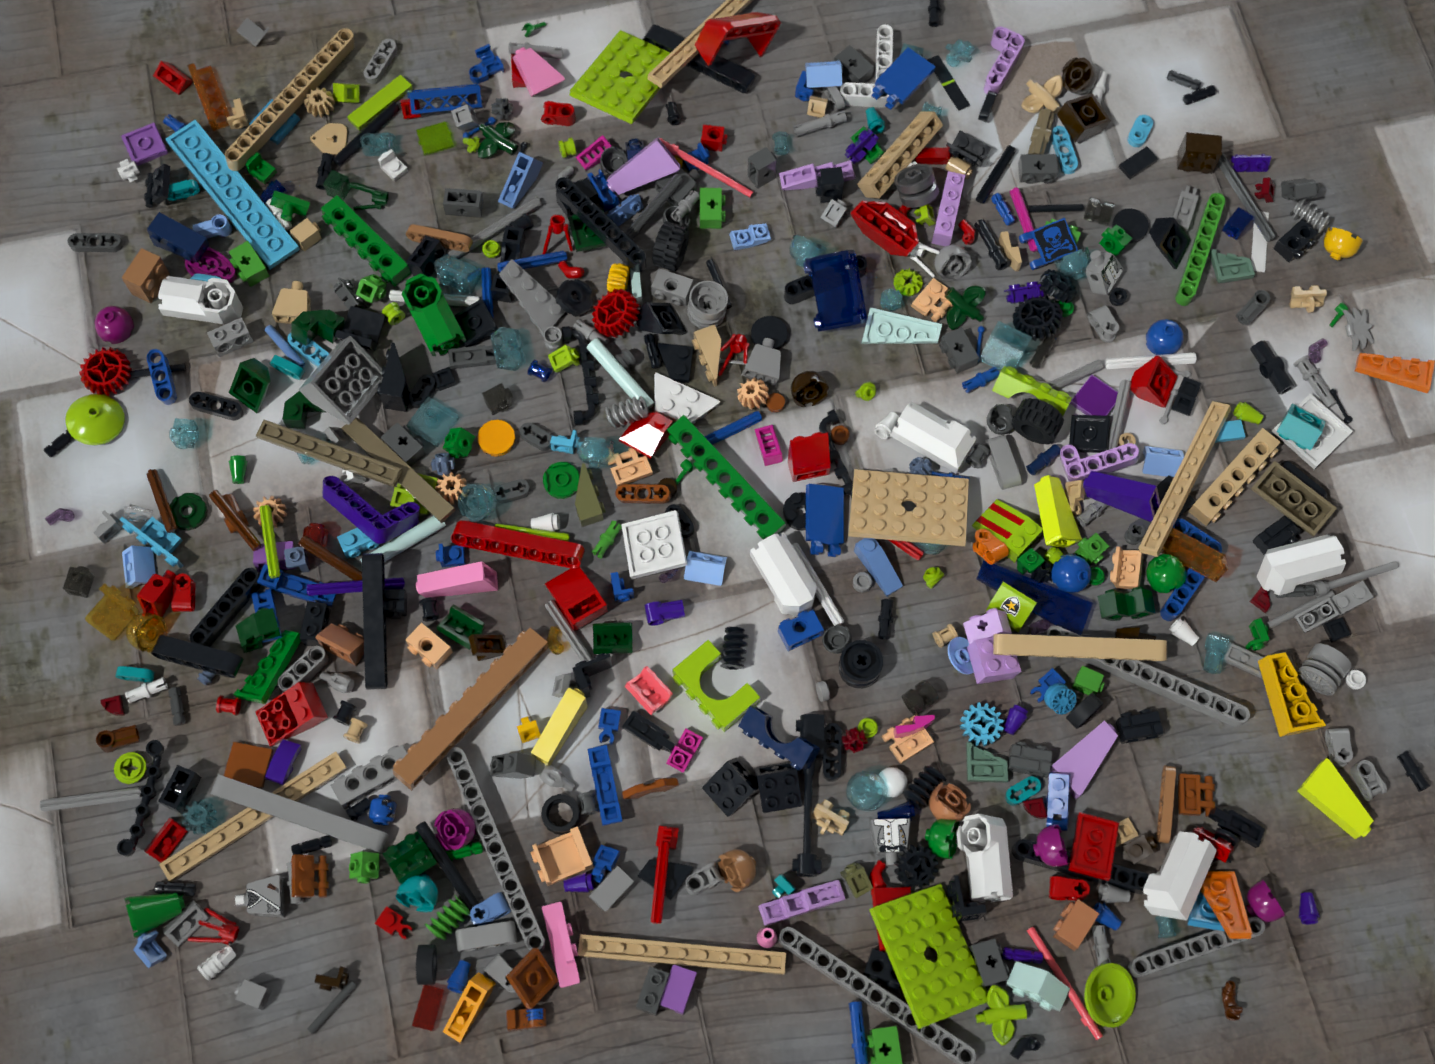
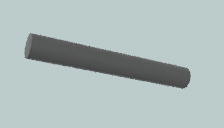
[307,980,357,1034]

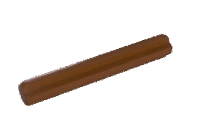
[146,469,178,533]
[209,490,262,551]
[298,536,362,581]

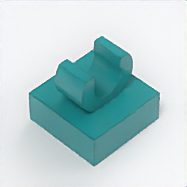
[772,874,797,898]

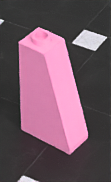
[416,561,498,598]

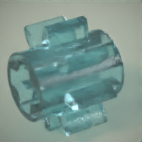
[879,288,903,311]

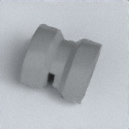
[543,326,563,351]

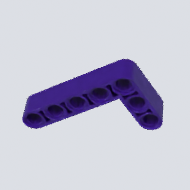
[322,476,420,544]

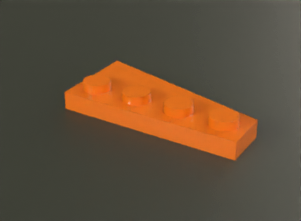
[1354,353,1435,393]
[1200,871,1252,939]

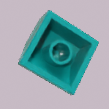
[1277,403,1326,451]

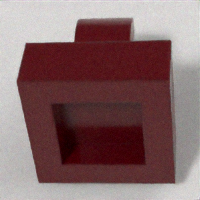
[1254,177,1275,203]

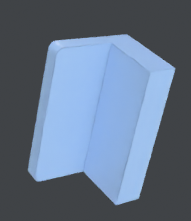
[805,61,842,88]
[1142,446,1184,478]
[122,545,156,589]
[684,551,727,586]

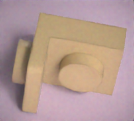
[227,98,249,130]

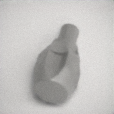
[320,672,354,693]
[539,765,575,792]

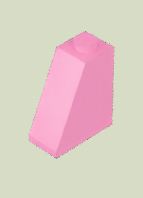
[512,47,565,97]

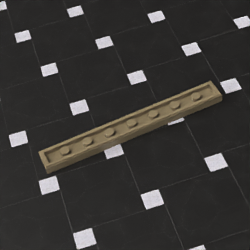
[341,417,456,523]
[256,419,402,488]

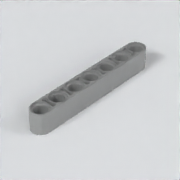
[1128,917,1265,978]

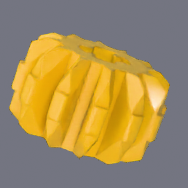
[607,263,630,292]

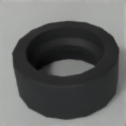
[1066,692,1104,729]
[541,794,580,835]
[416,944,437,985]

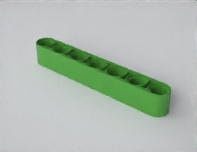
[1175,193,1225,306]

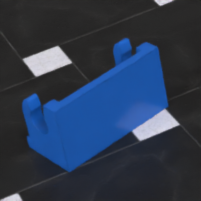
[587,169,620,212]

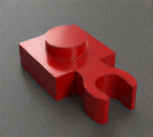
[374,906,413,940]

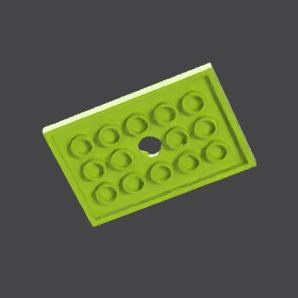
[569,30,670,124]
[869,884,988,1029]

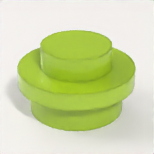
[482,240,501,258]
[858,718,878,738]

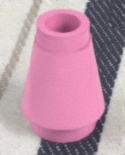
[757,927,777,948]

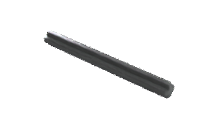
[1217,153,1276,242]

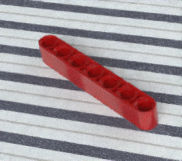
[451,520,585,569]

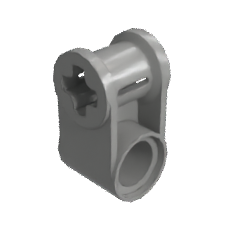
[1087,305,1119,343]
[1325,728,1353,768]
[1350,760,1387,801]
[685,862,725,896]
[484,954,515,993]

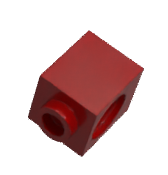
[701,124,727,152]

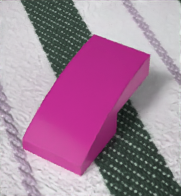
[894,715,935,738]

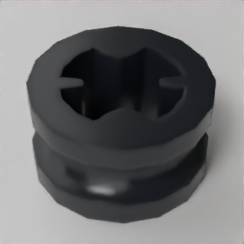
[1109,288,1127,306]

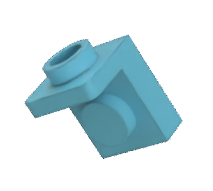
[550,430,580,454]

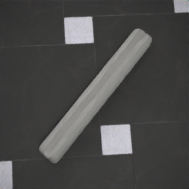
[545,600,593,662]

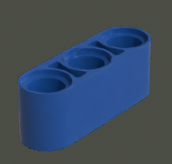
[147,349,177,405]

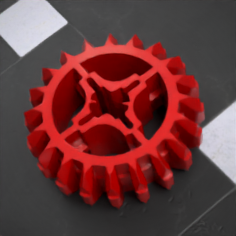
[592,288,640,338]
[79,347,132,396]

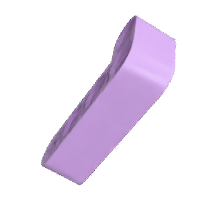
[984,26,1025,94]
[1060,443,1139,482]

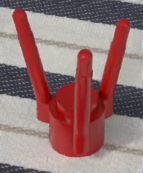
[542,215,573,255]
[718,334,750,376]
[187,908,240,945]

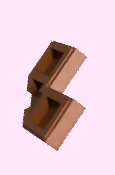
[622,778,679,799]

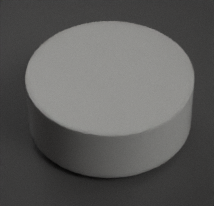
[853,572,872,593]
[816,681,830,702]

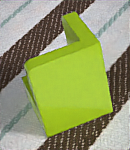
[333,83,359,103]

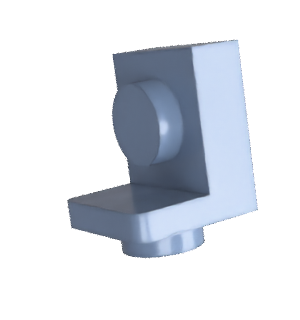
[284,546,310,573]

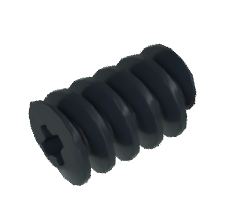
[720,627,749,670]
[903,766,947,810]

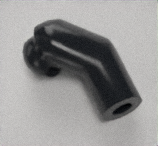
[1010,1037,1041,1060]

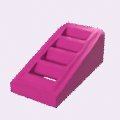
[575,135,612,171]
[755,424,783,466]

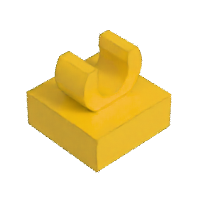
[517,716,541,744]

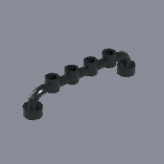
[562,326,599,426]
[819,409,853,498]
[117,740,164,857]

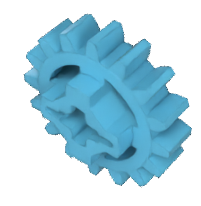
[960,702,1004,746]

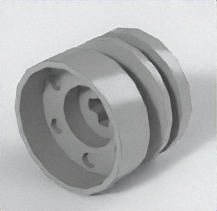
[687,280,728,329]
[1297,644,1351,696]

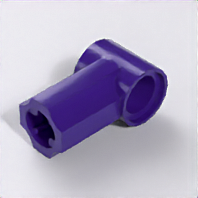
[644,600,685,626]

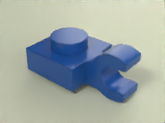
[592,845,620,883]

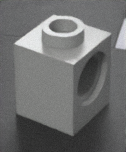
[451,104,479,132]
[235,979,271,1010]

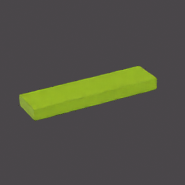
[347,74,413,131]

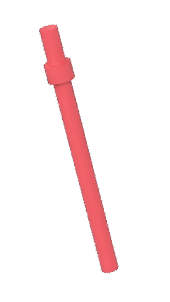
[659,138,753,198]
[1027,926,1103,1040]

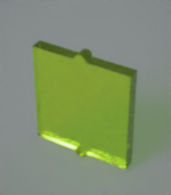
[416,121,454,156]

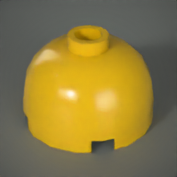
[1324,227,1363,260]

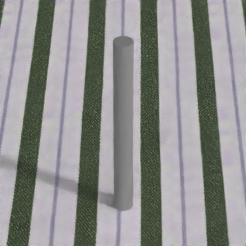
[1265,591,1335,630]

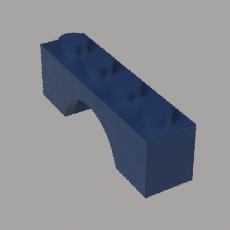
[738,706,820,770]

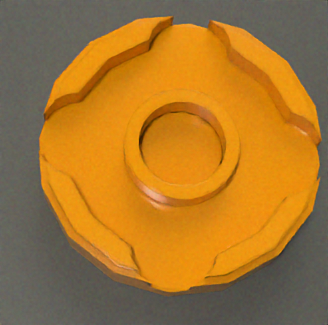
[477,419,516,457]

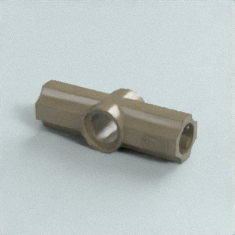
[1028,108,1055,154]

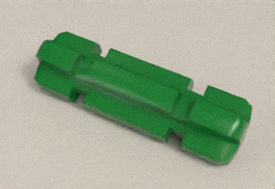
[445,842,483,861]

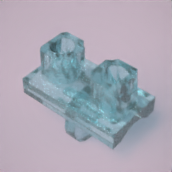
[945,39,975,67]

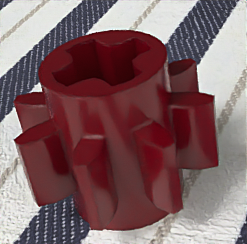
[842,727,868,753]

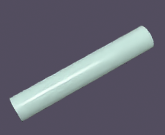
[587,338,655,410]
[360,516,446,563]

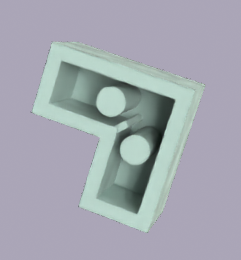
[1006,961,1070,1011]

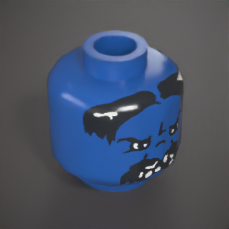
[369,794,397,825]

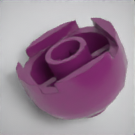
[94,306,134,344]
[434,808,476,850]
[1033,824,1068,867]
[1246,880,1285,922]

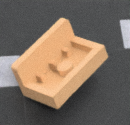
[1110,546,1144,589]

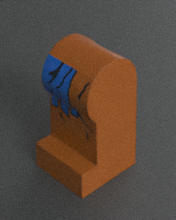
[506,1009,547,1031]

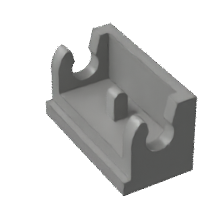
[588,866,634,912]

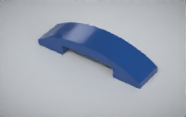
[257,564,336,607]
[587,745,623,826]

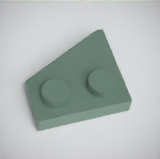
[1209,249,1255,283]
[966,742,1008,783]

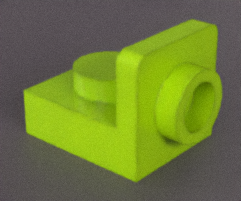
[548,345,580,373]

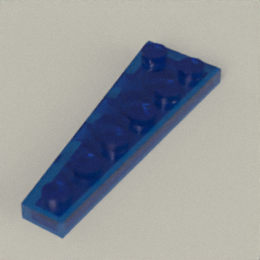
[976,560,1093,636]

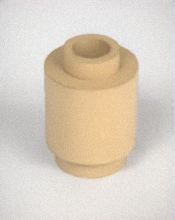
[945,156,973,180]

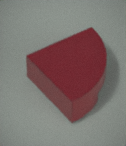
[1249,586,1270,613]
[100,695,125,716]
[1022,798,1047,819]

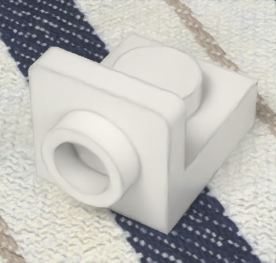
[378,149,408,182]

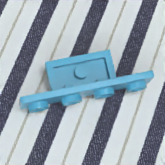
[119,517,184,568]

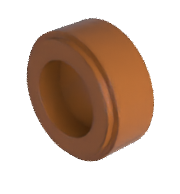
[766,393,785,413]
[830,425,850,445]

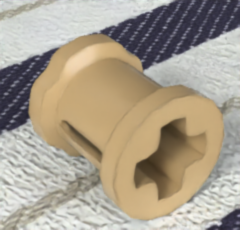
[932,624,958,648]
[343,718,368,744]

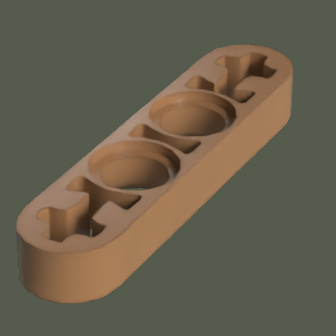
[406,224,473,252]
[1157,765,1176,844]

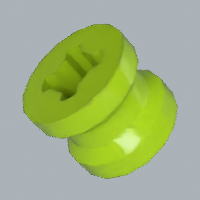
[558,138,577,158]
[382,302,405,325]

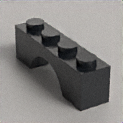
[491,226,525,303]

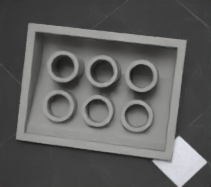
[298,336,383,425]

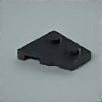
[658,343,693,383]
[638,859,694,901]

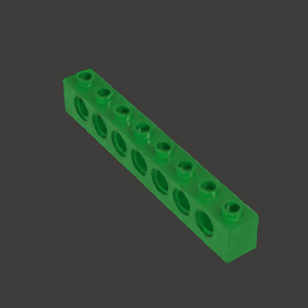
[667,415,787,539]

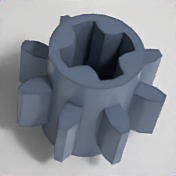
[431,453,455,475]
[909,457,932,476]

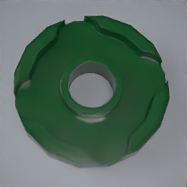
[169,493,208,531]

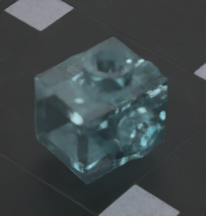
[169,418,199,449]

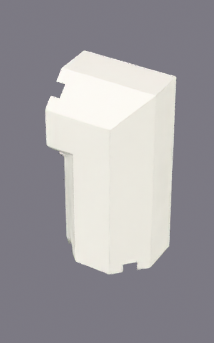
[158,276,243,324]
[891,401,977,474]
[750,533,817,617]
[1257,534,1346,595]
[957,814,1013,903]
[1143,831,1217,920]

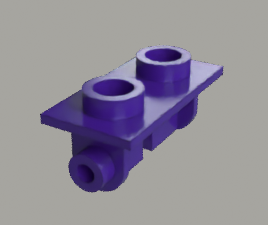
[844,128,879,164]
[1231,154,1271,172]
[1004,281,1044,304]

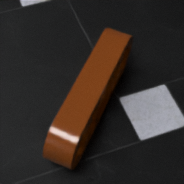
[615,484,671,504]

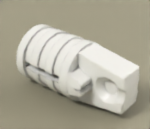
[197,945,236,981]

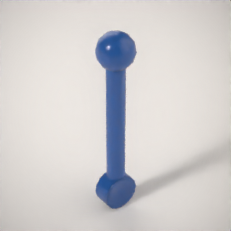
[463,117,495,138]
[976,326,985,362]

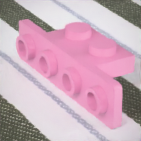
[542,902,580,988]

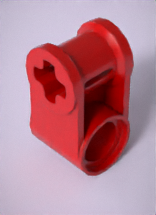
[541,101,576,126]
[171,573,196,612]
[1049,876,1090,901]

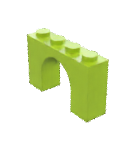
[672,640,760,732]

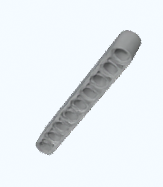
[210,775,389,854]

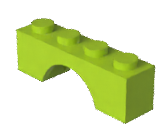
[992,366,1072,416]

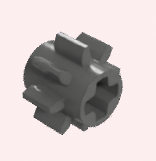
[491,98,513,120]

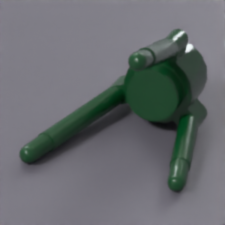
[349,182,389,210]

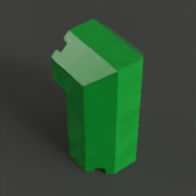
[402,274,466,356]

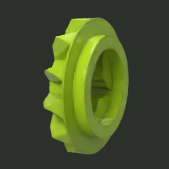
[893,268,923,296]
[114,752,147,785]

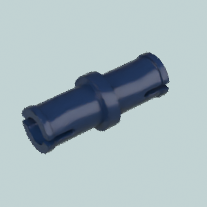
[1026,444,1061,476]

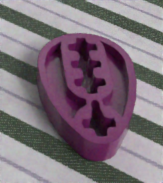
[185,247,237,283]

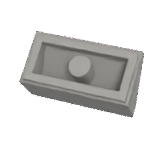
[163,900,209,947]

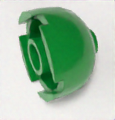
[1146,554,1187,593]
[925,819,960,859]

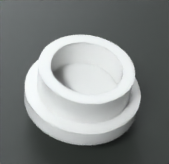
[1345,670,1366,690]

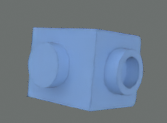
[133,930,167,968]

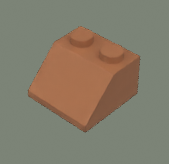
[315,623,364,666]

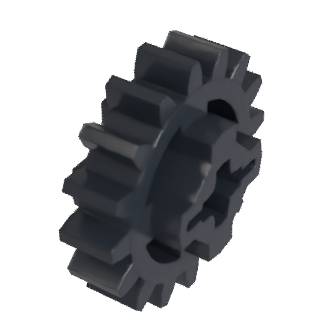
[1039,269,1077,303]
[894,844,939,890]

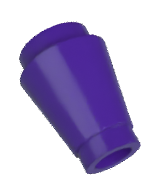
[1003,704,1028,735]
[563,872,595,892]
[1298,892,1320,925]

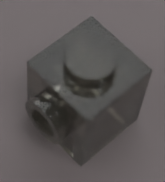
[482,383,513,415]
[63,566,95,598]

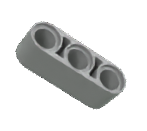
[985,435,1021,490]
[278,646,329,692]
[455,921,517,953]

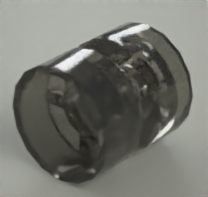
[1083,197,1115,226]
[901,679,939,716]

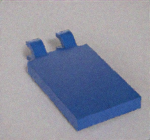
[871,47,936,110]
[806,483,844,557]

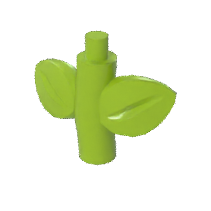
[975,985,1027,1046]

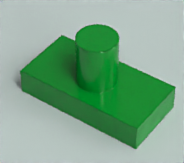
[270,190,310,221]

